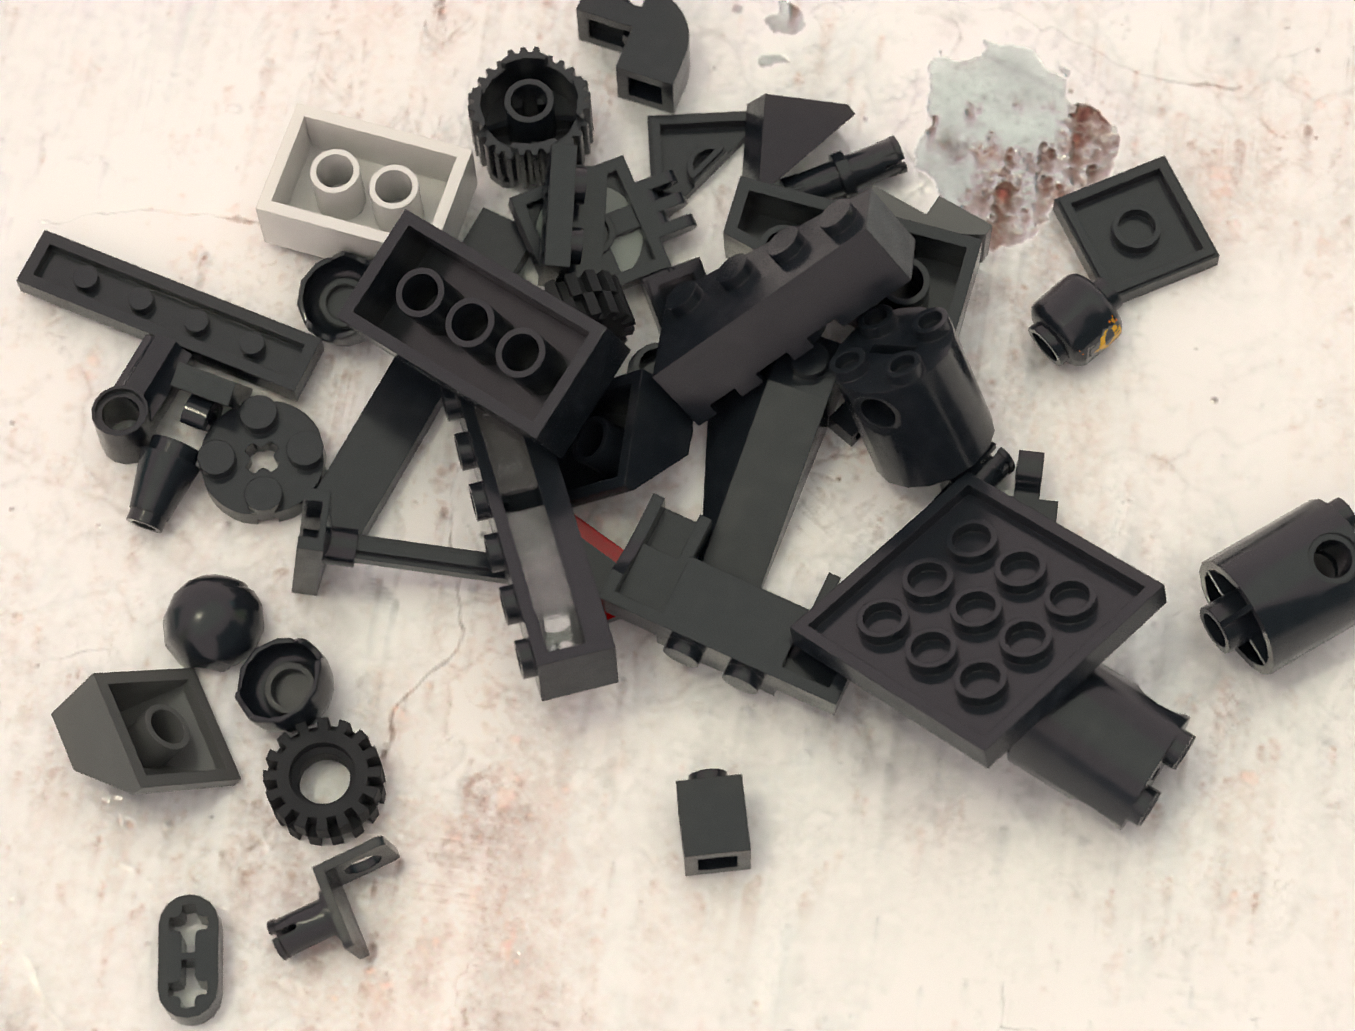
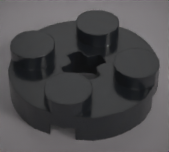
[197,395,327,524]

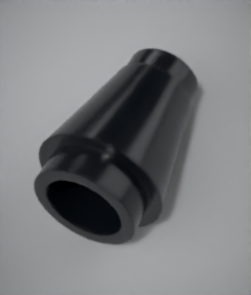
[126,434,200,533]

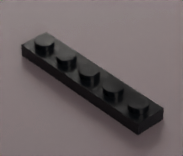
[16,230,324,401]

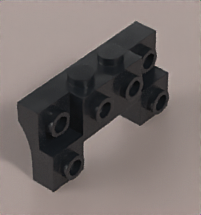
[599,493,850,715]

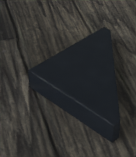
[647,111,746,218]

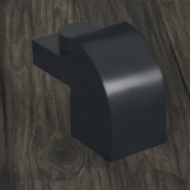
[576,0,690,115]

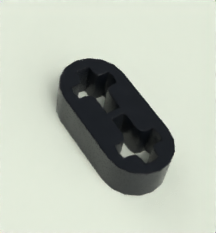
[158,894,223,1026]

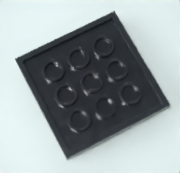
[789,472,1167,769]

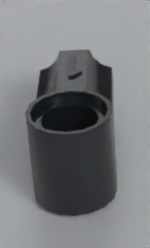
[91,333,195,464]

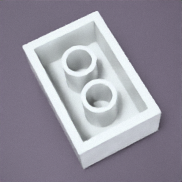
[255,103,478,260]

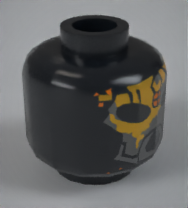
[1028,274,1123,366]

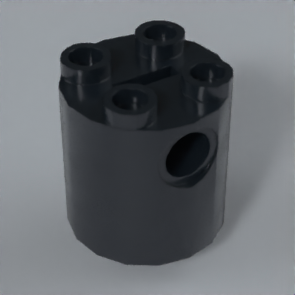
[829,304,995,488]
[1199,497,1355,674]
[1007,663,1196,830]

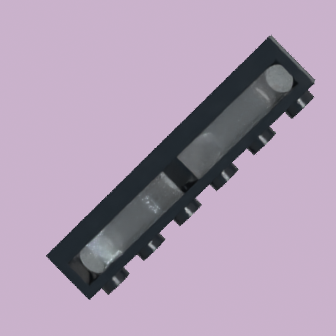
[439,385,619,701]

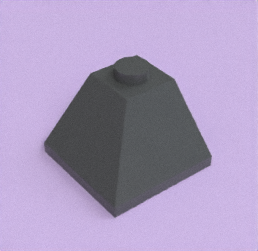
[51,668,241,795]

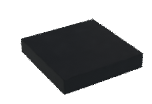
[1053,155,1220,303]

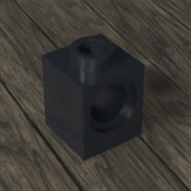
[676,769,751,876]

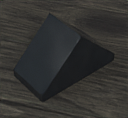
[742,94,855,184]

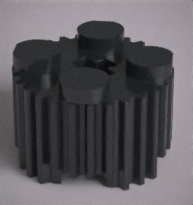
[467,47,594,190]

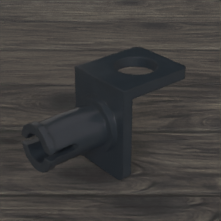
[267,836,400,960]

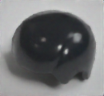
[297,251,373,347]
[163,574,264,672]
[235,638,334,734]

